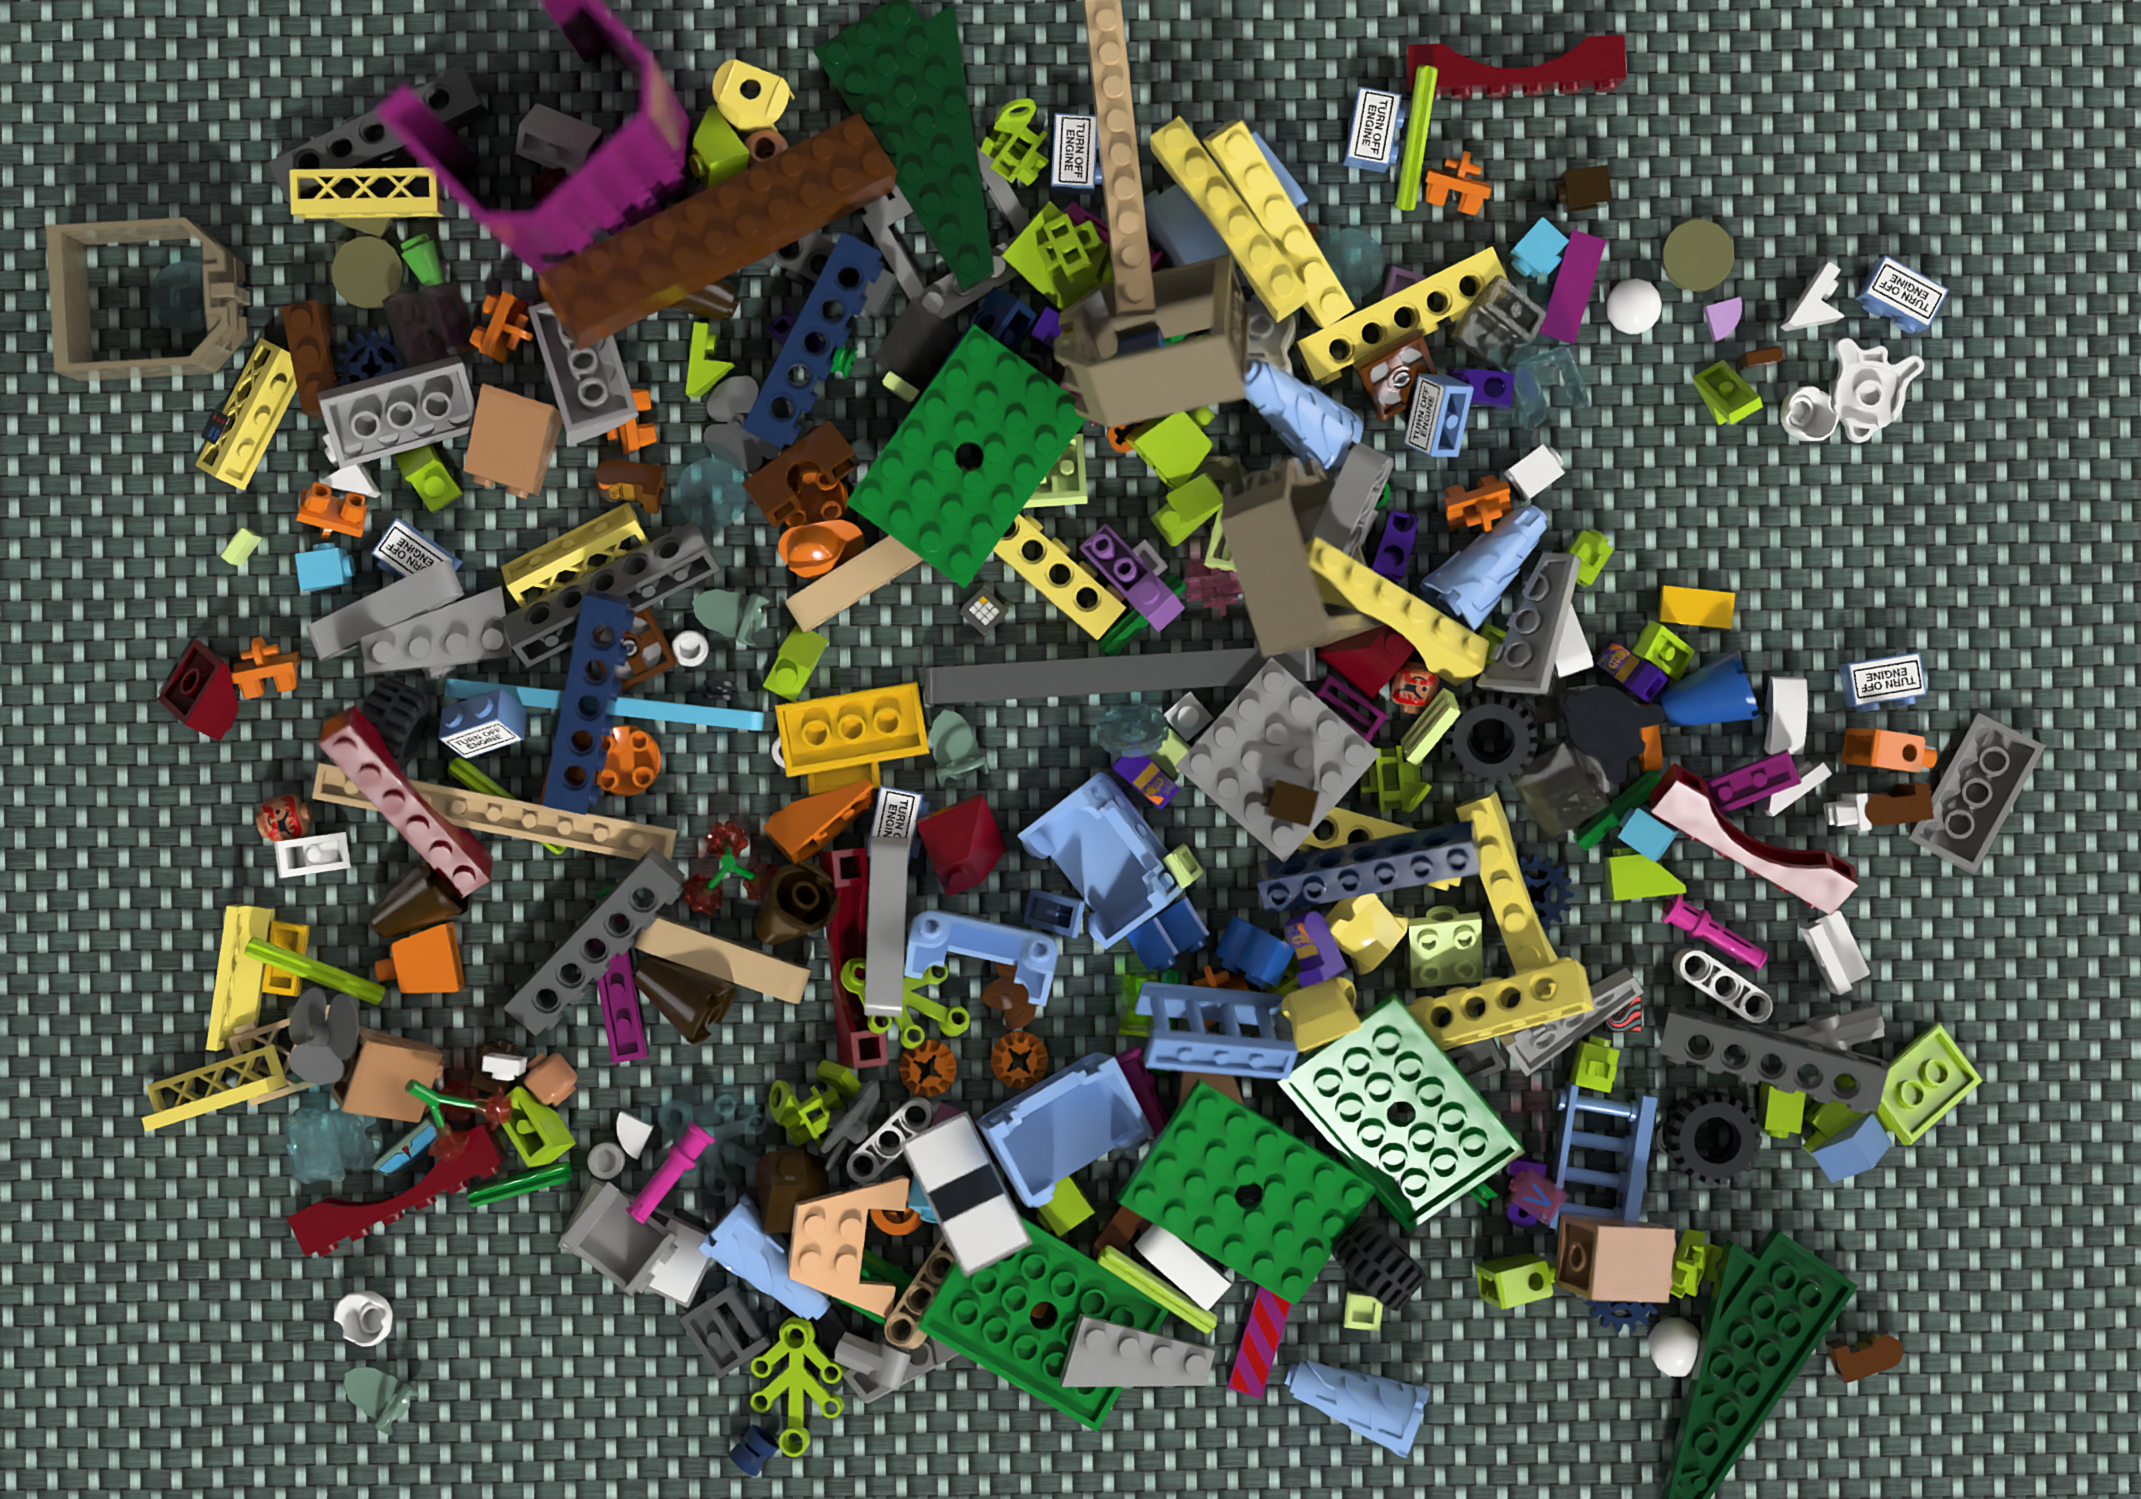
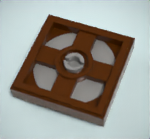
[1353,328,1438,423]
[595,606,679,694]

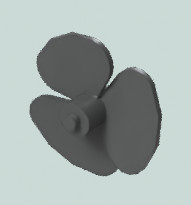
[703,375,790,472]
[289,988,360,1085]
[821,1083,880,1172]

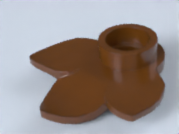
[980,962,1052,1030]

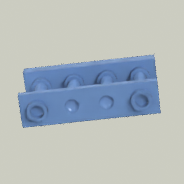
[1134,981,1298,1079]
[1540,1081,1658,1229]

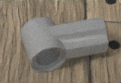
[834,1332,911,1390]

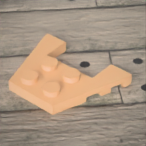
[787,1175,909,1318]

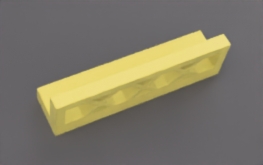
[290,168,444,219]
[195,338,297,491]
[501,502,650,608]
[206,903,275,1052]
[141,1044,287,1132]

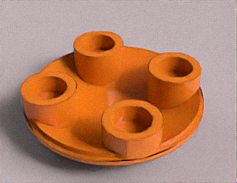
[783,473,849,528]
[596,724,661,796]

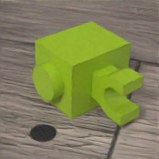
[1565,529,1614,588]
[1569,1035,1620,1093]

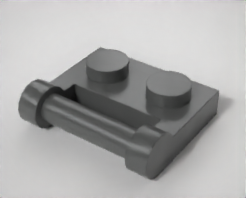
[679,1282,774,1379]

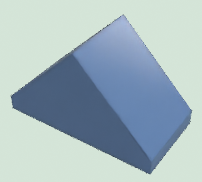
[1023,888,1085,938]
[1811,1112,1892,1183]

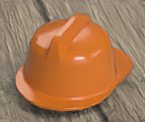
[778,519,865,580]

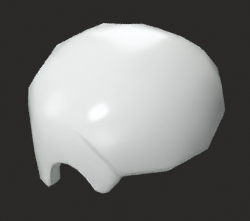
[1606,278,1662,334]
[1780,386,1839,441]
[334,1291,393,1347]
[1648,1318,1701,1377]

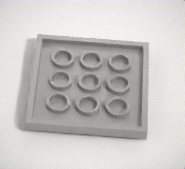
[1175,657,1380,863]

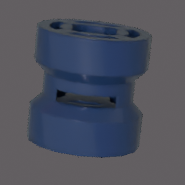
[729,1424,779,1476]

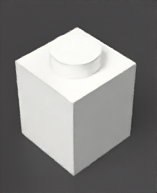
[1503,444,1565,502]

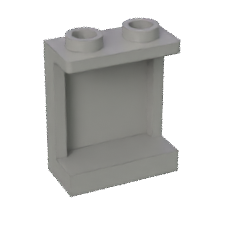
[562,1181,678,1297]

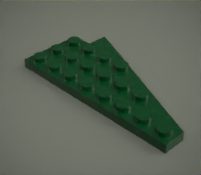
[813,0,995,293]
[1661,1227,1858,1499]

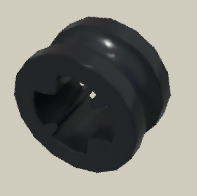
[703,680,736,700]

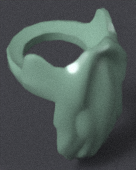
[692,589,769,646]
[930,710,988,787]
[344,1367,420,1435]

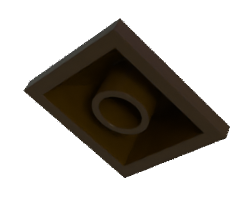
[756,1150,830,1234]

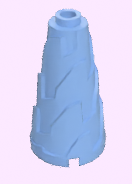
[1246,358,1363,473]
[1419,505,1547,632]
[697,1193,831,1320]
[1285,1359,1430,1458]

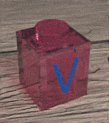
[1508,1166,1568,1226]

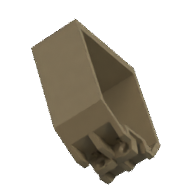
[46,217,250,381]
[1054,254,1250,428]
[1220,458,1385,657]

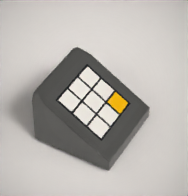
[958,586,1009,637]

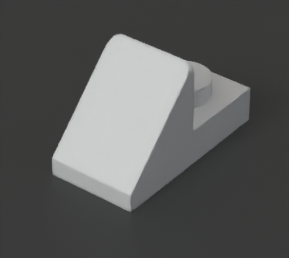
[1780,262,1844,331]
[319,433,381,498]
[1760,761,1832,816]
[274,832,351,878]

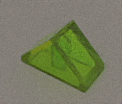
[1118,974,1159,1037]

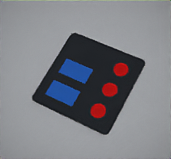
[201,409,229,445]

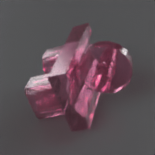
[1185,560,1243,616]

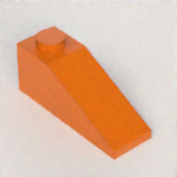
[763,779,878,864]

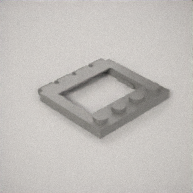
[862,142,1030,331]

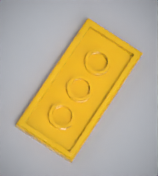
[775,682,929,777]

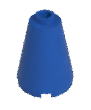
[1655,649,1760,728]

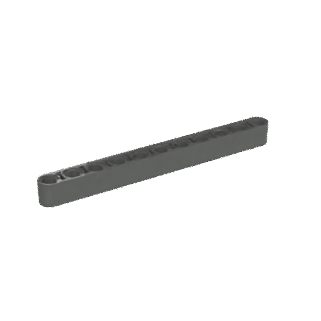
[923,647,1317,705]

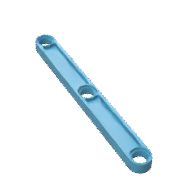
[444,678,764,731]

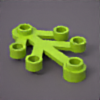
[840,946,970,1049]
[750,1316,845,1457]

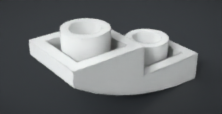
[1764,677,1808,754]

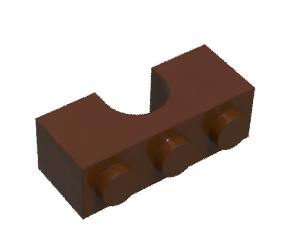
[281,300,342,419]
[741,419,861,528]

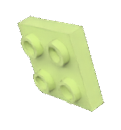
[1023,434,1088,508]
[1407,906,1483,988]

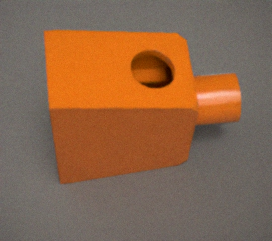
[1841,728,1937,773]
[375,922,466,993]

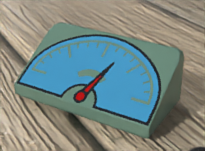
[372,1115,450,1180]

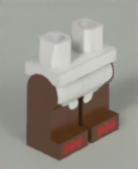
[1824,782,1934,831]

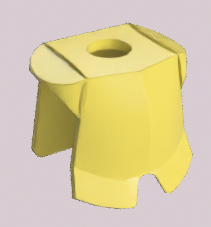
[712,59,795,138]
[1324,893,1409,975]
[1281,977,1361,1056]

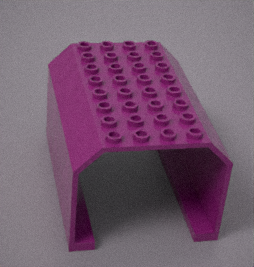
[376,0,695,274]

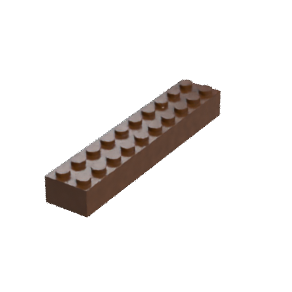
[539,113,897,352]

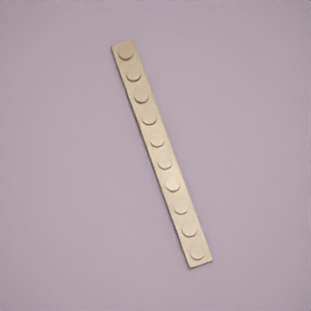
[1083,0,1155,317]
[312,763,677,862]

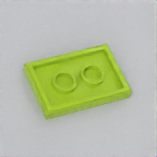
[1000,201,1113,313]
[1878,1022,1983,1146]

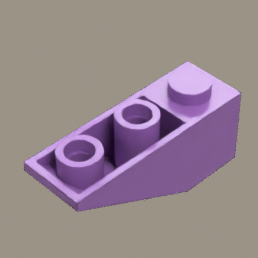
[1079,523,1185,633]

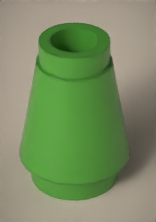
[400,233,446,290]

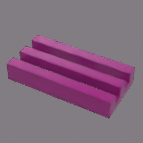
[1315,674,1388,743]

